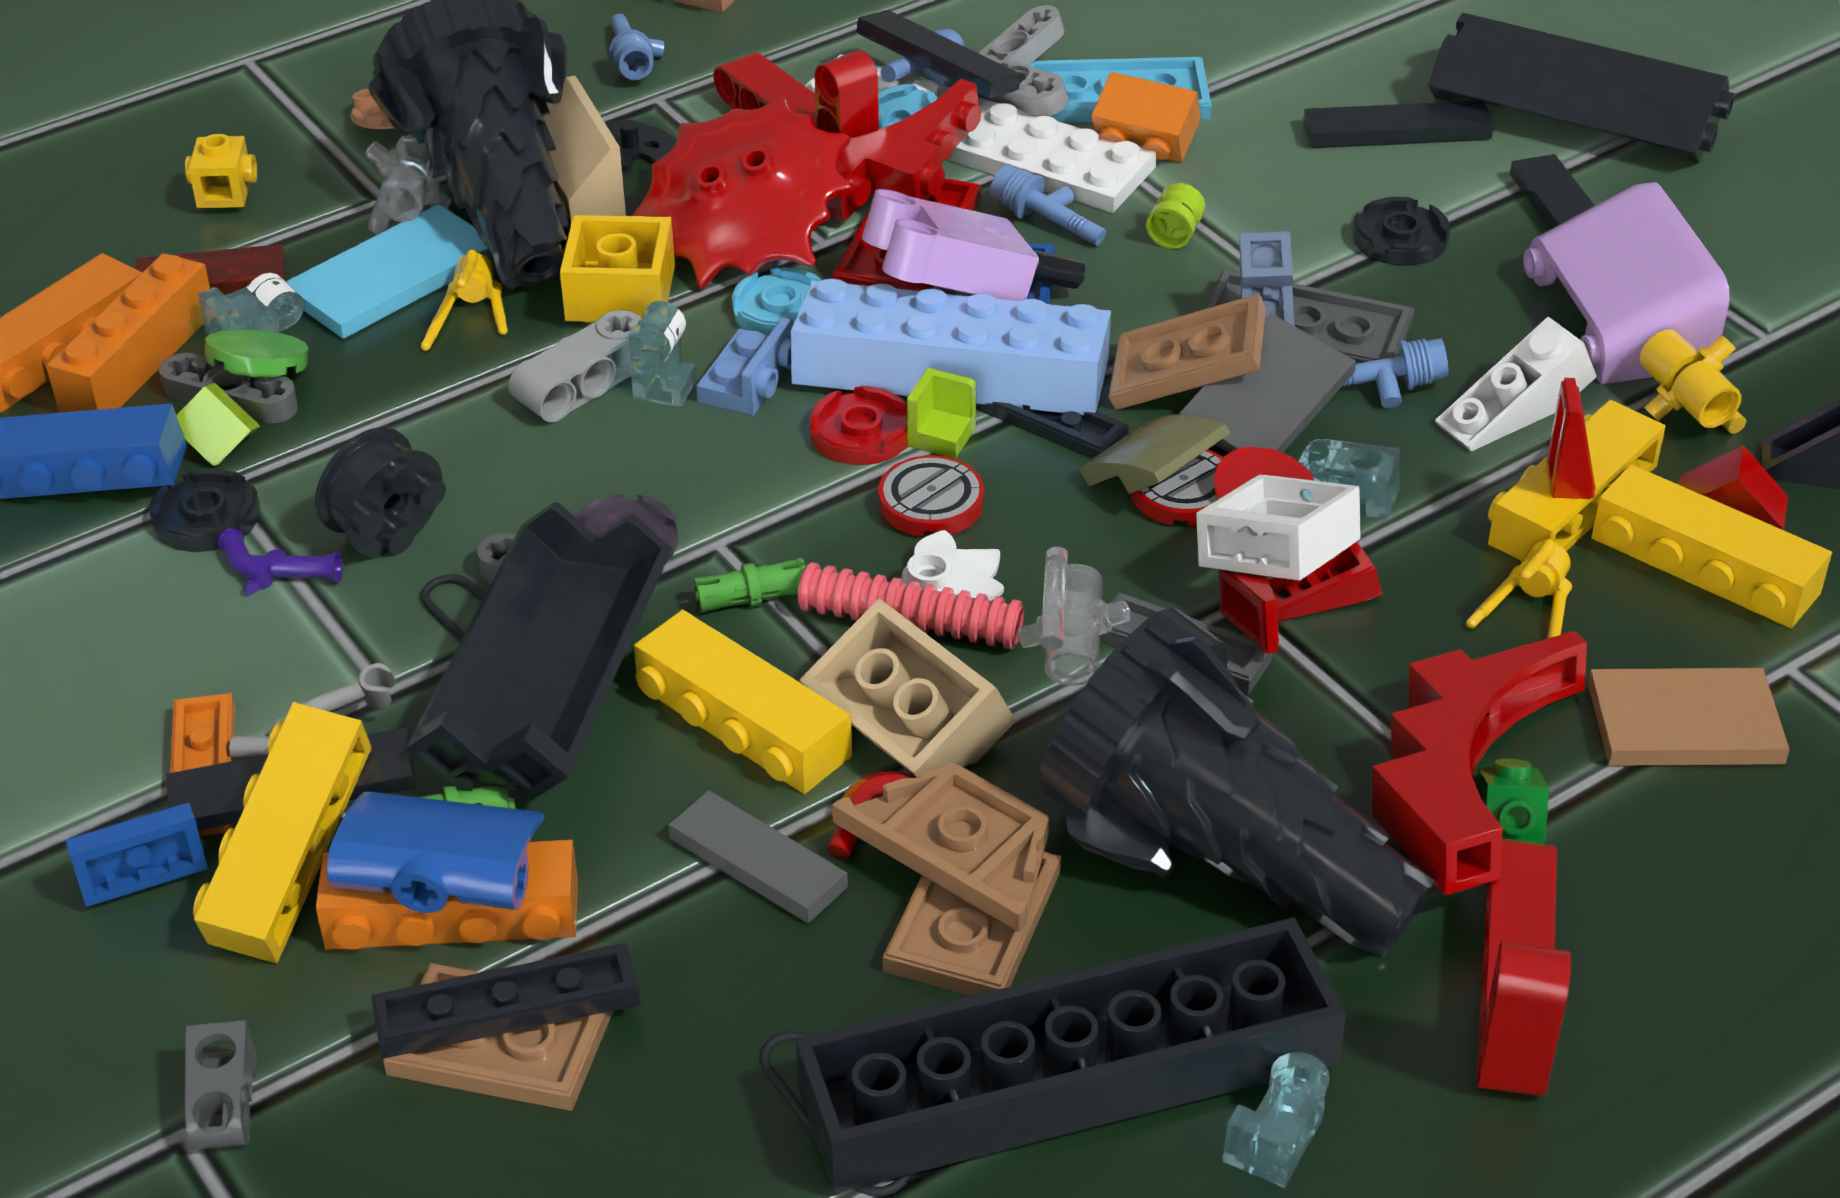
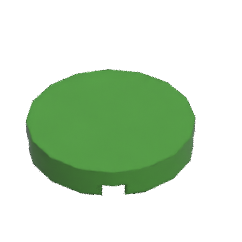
[204,329,309,378]

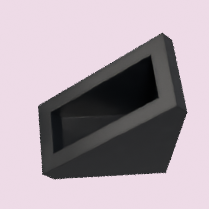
[1762,400,1840,489]

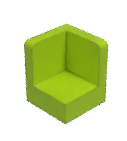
[907,368,976,459]
[176,383,260,466]

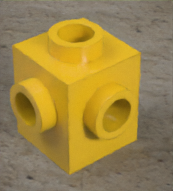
[185,134,257,208]

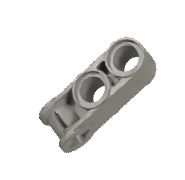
[508,310,647,422]

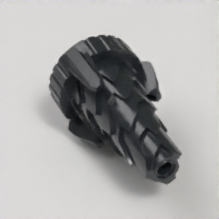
[368,0,569,290]
[1039,607,1437,957]

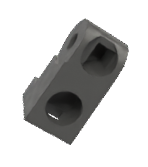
[185,1020,257,1150]

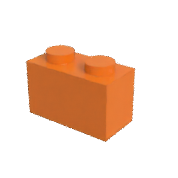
[1091,72,1201,162]

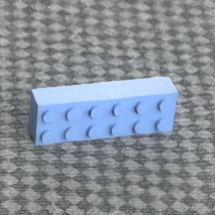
[791,279,1111,415]

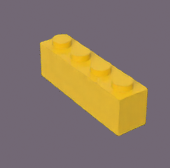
[1488,400,1666,561]
[1591,464,1832,629]
[634,610,852,795]
[193,702,372,964]

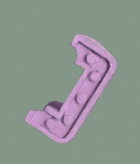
[1523,182,1730,385]

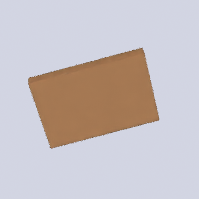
[1109,294,1266,410]
[1588,668,1790,766]
[882,852,1061,996]
[383,963,613,1111]

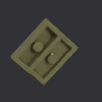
[1079,415,1230,494]

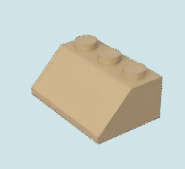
[544,75,626,232]
[799,598,1016,777]

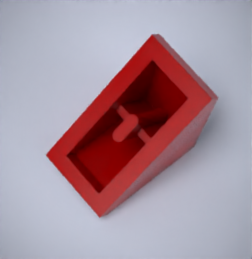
[1678,445,1788,530]

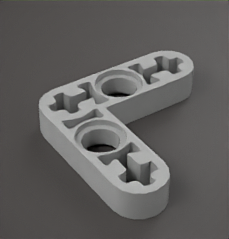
[977,5,1069,116]

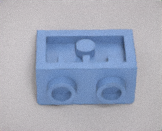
[696,317,793,416]

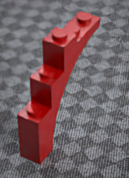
[827,79,981,222]
[1372,631,1587,896]

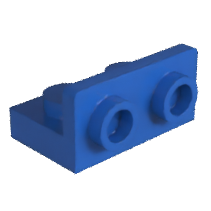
[65,802,208,907]

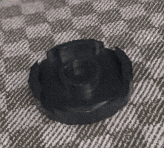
[1353,197,1450,265]
[150,468,260,552]

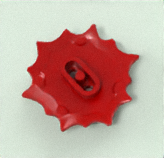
[633,97,853,289]

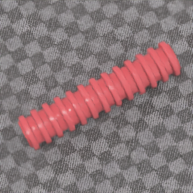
[798,562,1024,650]

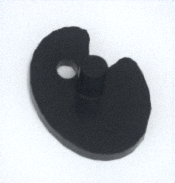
[605,120,677,172]

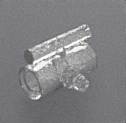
[364,135,452,234]
[1018,547,1131,686]

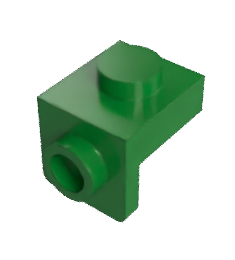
[1477,758,1549,844]

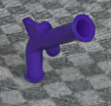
[218,528,343,597]

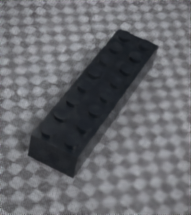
[795,917,1346,1194]

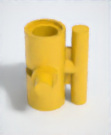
[1639,329,1746,434]

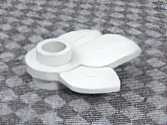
[902,530,1004,601]

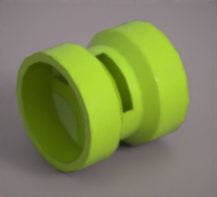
[1146,183,1206,249]

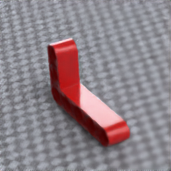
[713,49,879,139]
[1476,839,1570,1097]

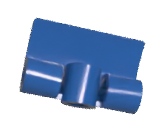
[327,792,545,913]

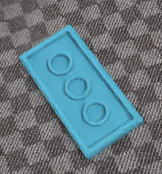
[1029,57,1212,123]
[284,204,493,339]

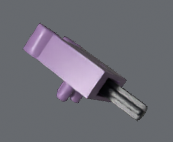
[862,189,1085,301]

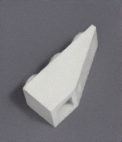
[1435,317,1597,451]

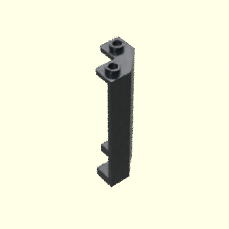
[1428,12,1735,163]
[405,502,673,801]

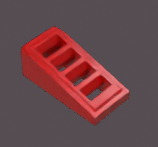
[1546,377,1596,499]
[1267,542,1382,622]
[1218,569,1279,654]

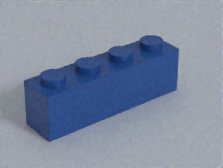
[0,403,187,499]

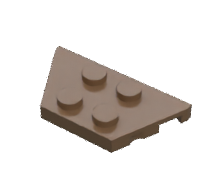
[832,762,1049,932]

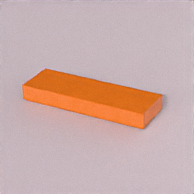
[170,693,236,836]

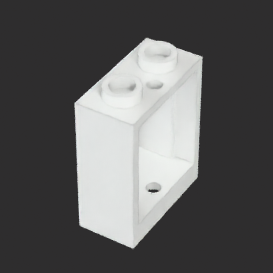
[1196,474,1360,580]

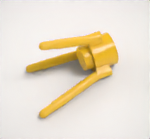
[421,250,508,351]
[1466,539,1572,639]

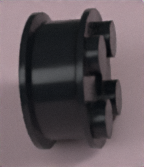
[315,427,446,557]

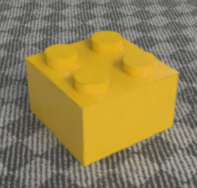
[560,215,675,325]

